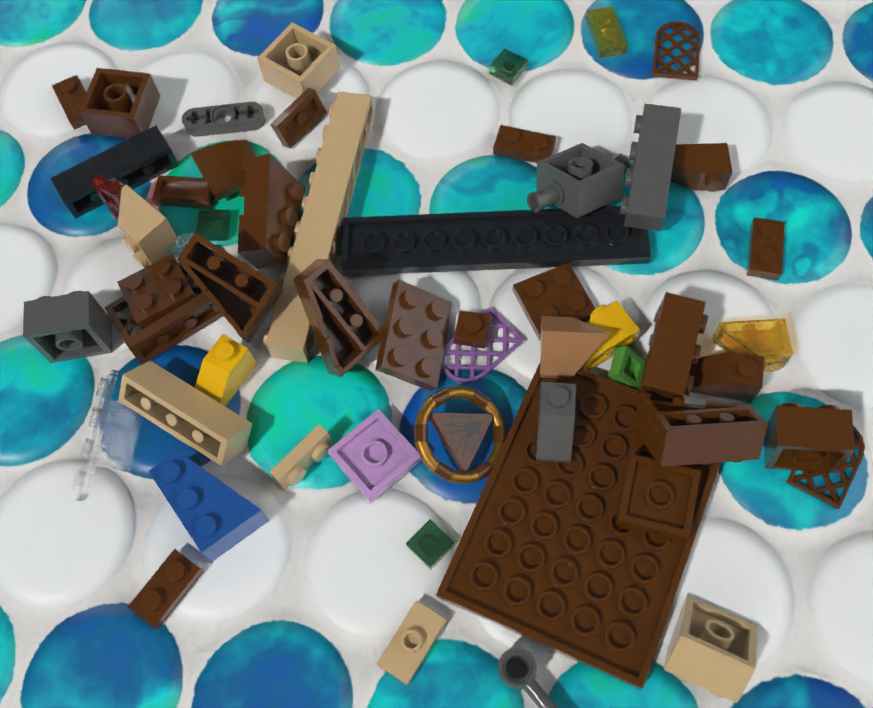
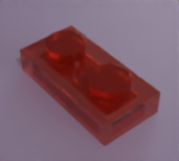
[91,175,124,219]

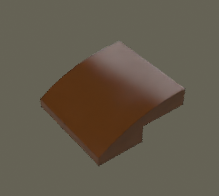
[190,140,256,201]

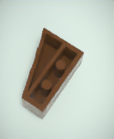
[638,292,708,402]

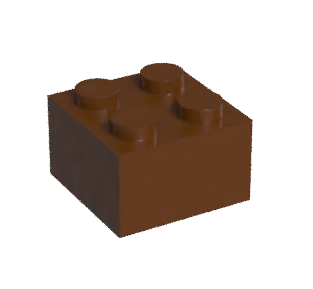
[79,68,160,138]
[764,403,855,474]

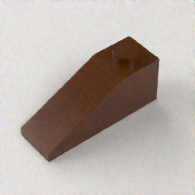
[633,143,732,192]

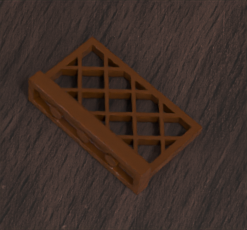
[104,263,223,365]

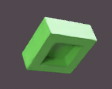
[608,346,645,390]

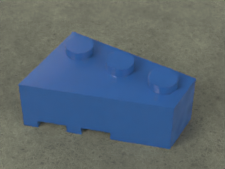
[148,451,270,562]

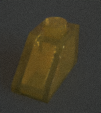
[712,318,793,372]

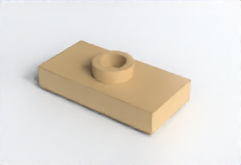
[377,601,447,686]

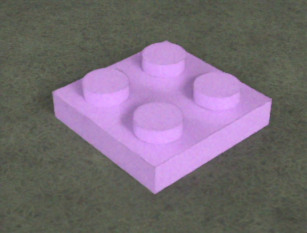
[327,409,422,503]

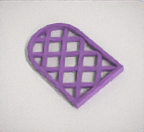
[442,307,525,384]

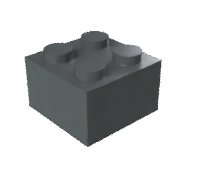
[23,291,113,363]

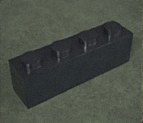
[50,125,179,219]

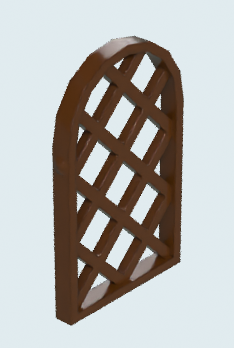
[652,21,701,81]
[786,426,865,509]

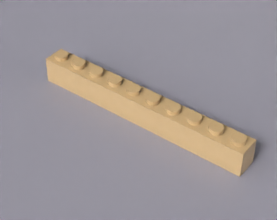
[263,91,374,363]

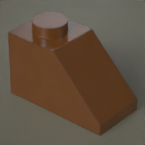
[689,351,765,403]

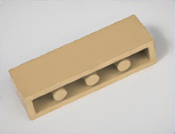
[118,361,253,466]

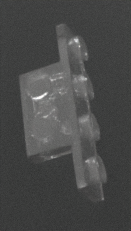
[73,369,142,501]

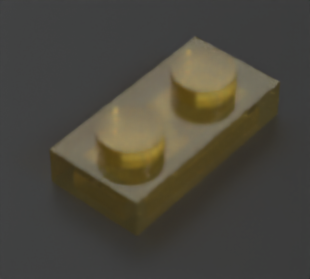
[585,6,627,59]

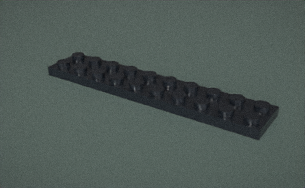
[342,206,651,276]

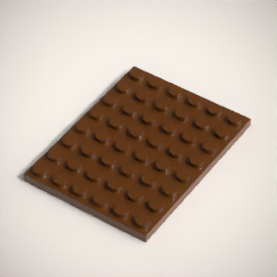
[436,363,721,690]

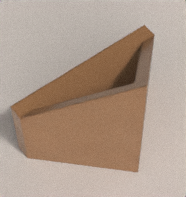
[540,316,611,379]

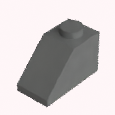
[536,382,576,463]

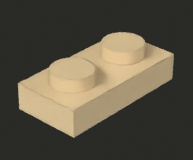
[270,424,333,490]

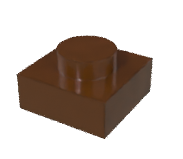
[454,310,491,348]

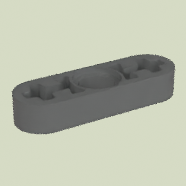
[182,102,266,137]

